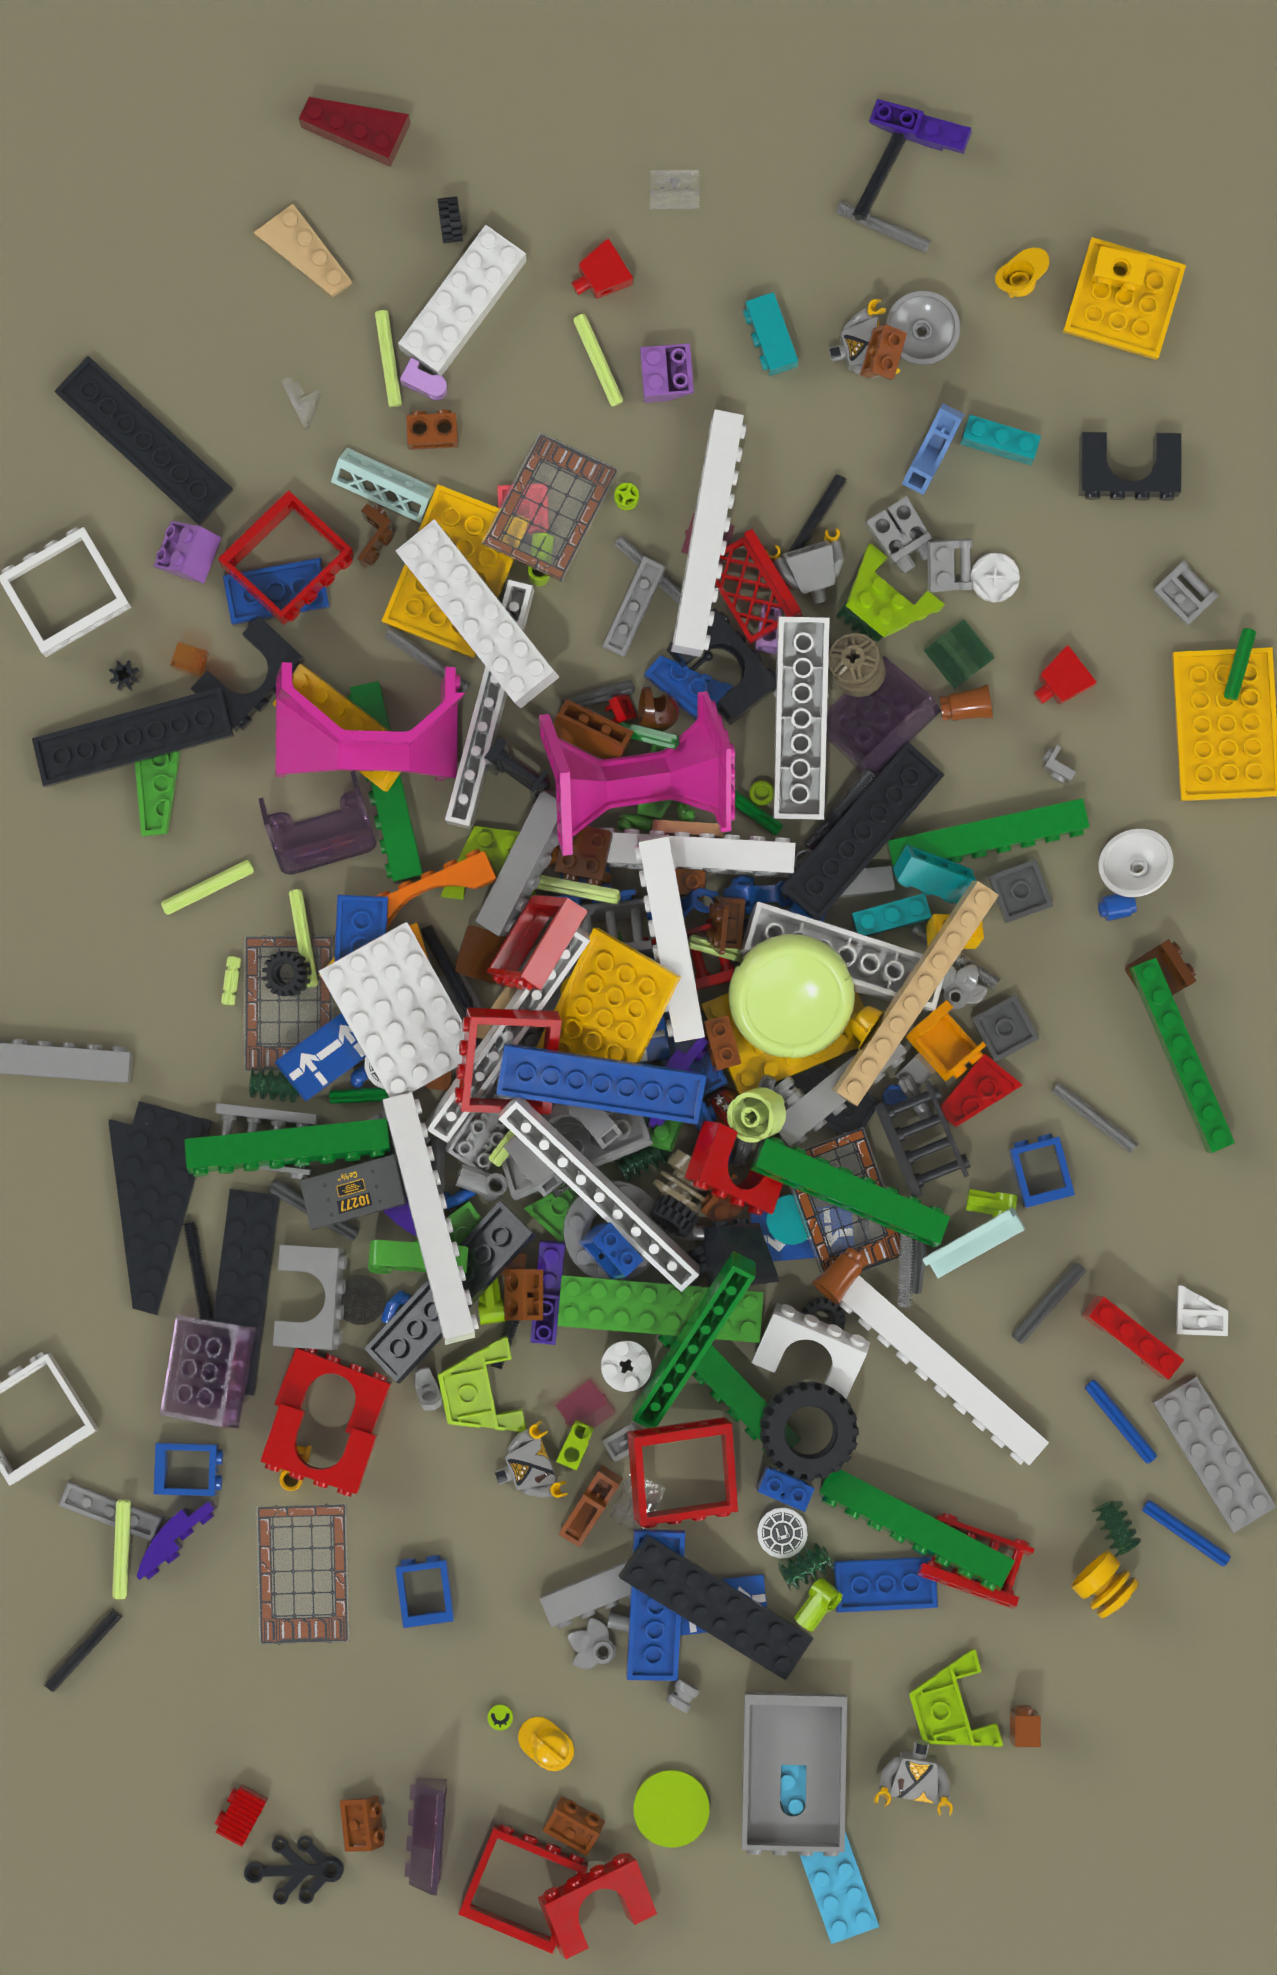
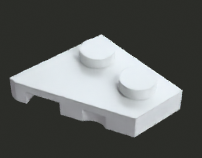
[1176,1285,1228,1336]

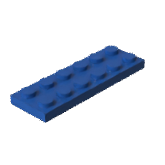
[626,1529,685,1681]

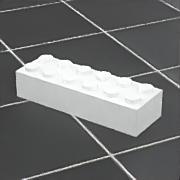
[398,225,527,376]

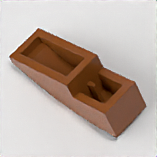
[559,1465,623,1548]

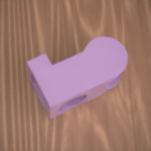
[400,358,448,400]
[755,605,782,654]

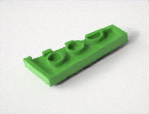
[135,751,181,837]

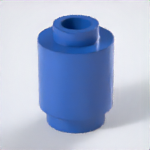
[1098,894,1137,921]

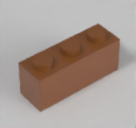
[553,699,634,760]

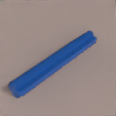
[1085,1380,1157,1464]
[1142,1500,1231,1567]

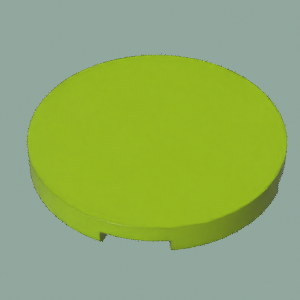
[633,1769,710,1848]

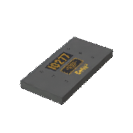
[300,1154,407,1230]

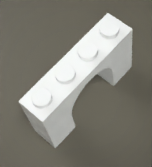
[752,1303,870,1399]

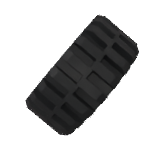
[759,1381,859,1481]

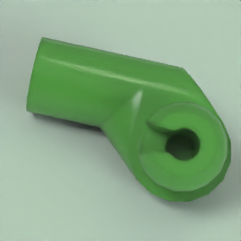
[677,801,696,822]
[617,814,652,832]

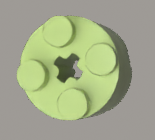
[727,1087,786,1143]

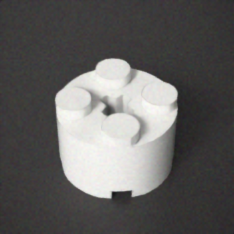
[601,1340,652,1392]

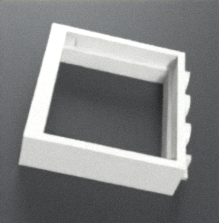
[0,527,132,657]
[0,1352,99,1486]

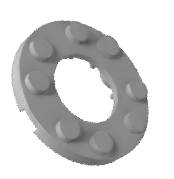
[563,1180,664,1280]

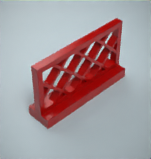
[715,529,803,644]

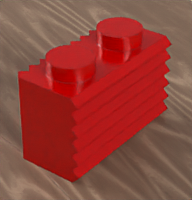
[214,1784,268,1847]

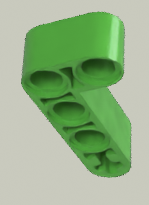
[368,1240,468,1274]

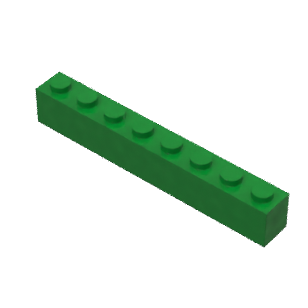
[347,681,423,883]
[886,798,1090,872]
[1129,958,1235,1153]
[184,1118,390,1177]
[750,1137,950,1247]
[632,1251,756,1428]
[658,1335,801,1452]
[819,1470,1015,1592]

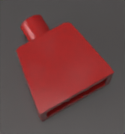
[571,238,633,299]
[1033,646,1097,705]

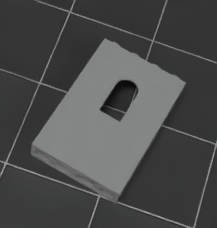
[741,1691,847,1856]

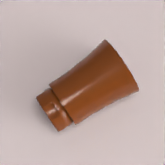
[939,684,993,721]
[812,1247,867,1305]

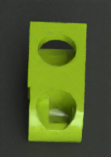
[556,1419,595,1471]

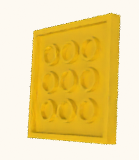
[1063,237,1186,360]

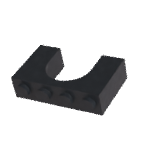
[1079,432,1181,501]
[667,608,776,726]
[191,616,305,732]

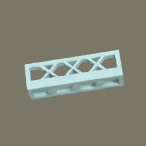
[331,447,436,523]
[922,1207,1026,1278]

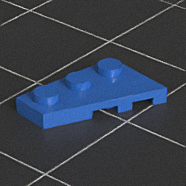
[644,655,733,720]

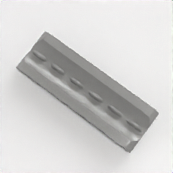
[445,1026,543,1172]

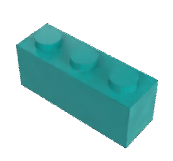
[742,292,798,377]
[960,415,1041,466]
[893,844,976,904]
[851,893,931,937]

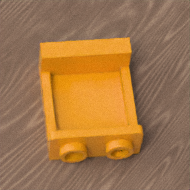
[906,1000,986,1082]

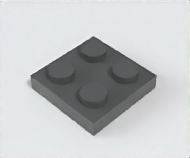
[988,859,1053,924]
[971,995,1039,1062]

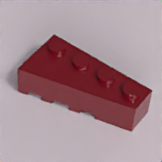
[299,97,411,167]

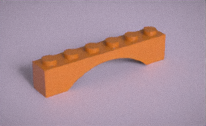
[376,849,498,931]

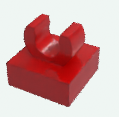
[604,695,638,723]

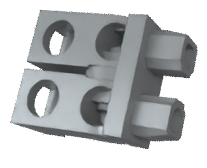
[864,496,932,574]

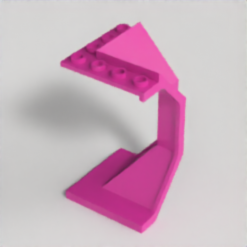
[275,662,465,781]
[539,691,735,856]

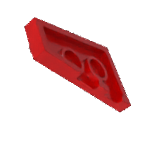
[936,1053,1023,1127]

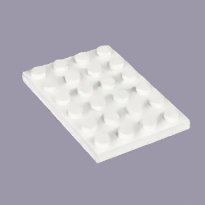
[318,922,477,1098]

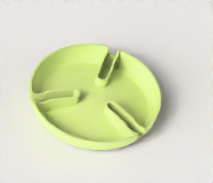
[729,934,855,1058]

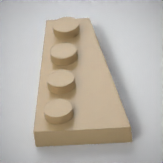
[253,204,352,298]

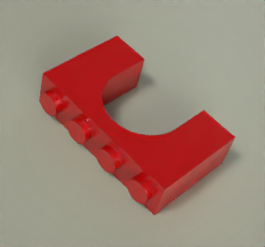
[684,1121,783,1216]
[1081,1296,1184,1380]
[274,1348,392,1434]
[260,1402,378,1497]
[537,1852,657,1959]

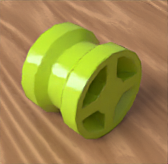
[614,482,639,511]

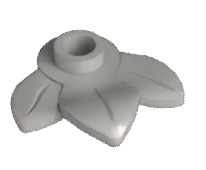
[942,964,987,1010]
[568,1618,616,1669]

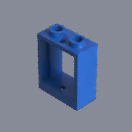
[1008,1133,1075,1208]
[578,1222,644,1280]
[154,1442,223,1496]
[756,1465,815,1512]
[395,1555,455,1628]

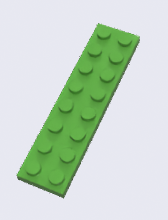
[557,1275,764,1343]

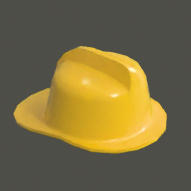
[995,247,1050,298]
[850,1006,885,1049]
[518,1717,574,1771]

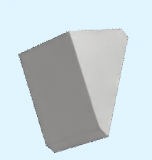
[895,1052,936,1088]
[601,1421,643,1463]

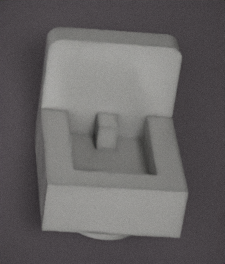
[1042,744,1076,784]

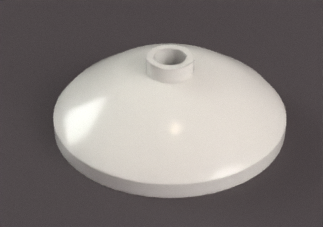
[1098,829,1174,897]

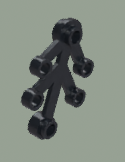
[244,1835,344,1905]

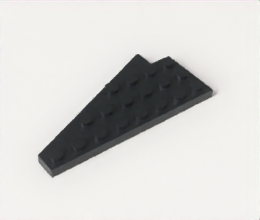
[108,1101,212,1315]

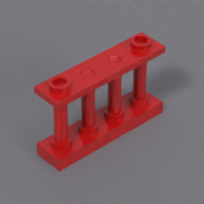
[643,918,735,991]
[917,1513,1035,1609]

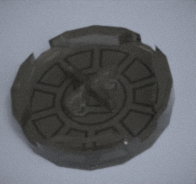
[341,1275,386,1325]

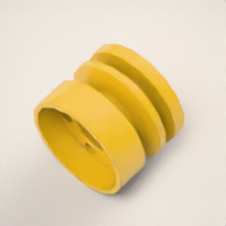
[1071,1550,1139,1619]

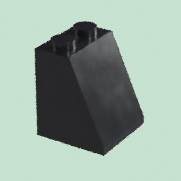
[703,1219,779,1288]

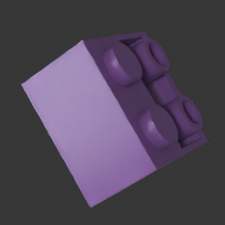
[640,343,694,403]
[153,521,222,583]

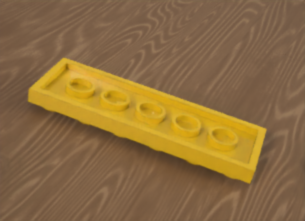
[272,663,401,792]

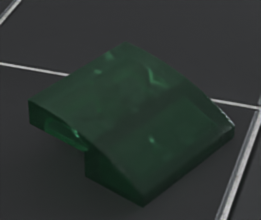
[924,619,995,689]

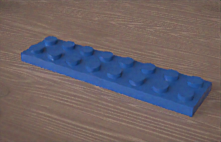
[496,1043,706,1124]

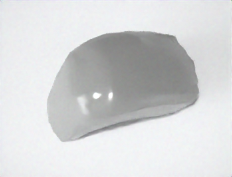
[414,1367,443,1411]

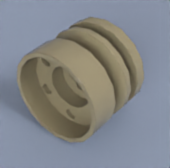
[828,633,886,697]
[653,1148,711,1213]

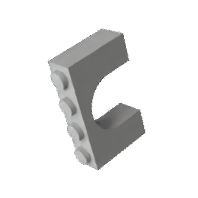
[503,1103,623,1197]
[273,1245,348,1350]

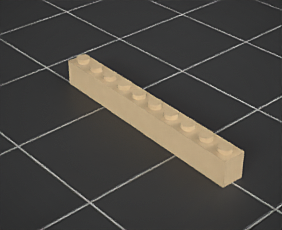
[832,881,999,1106]

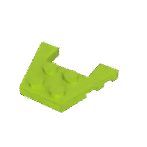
[846,543,945,638]
[441,826,536,901]
[438,1336,526,1433]
[909,1649,1003,1747]

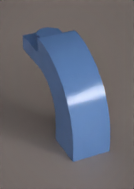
[902,403,965,495]

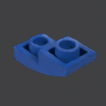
[695,1102,717,1134]

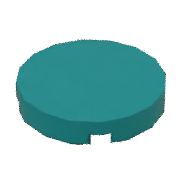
[766,1195,811,1245]

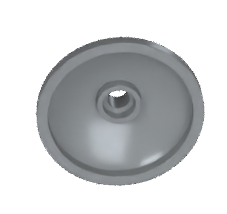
[886,291,960,365]

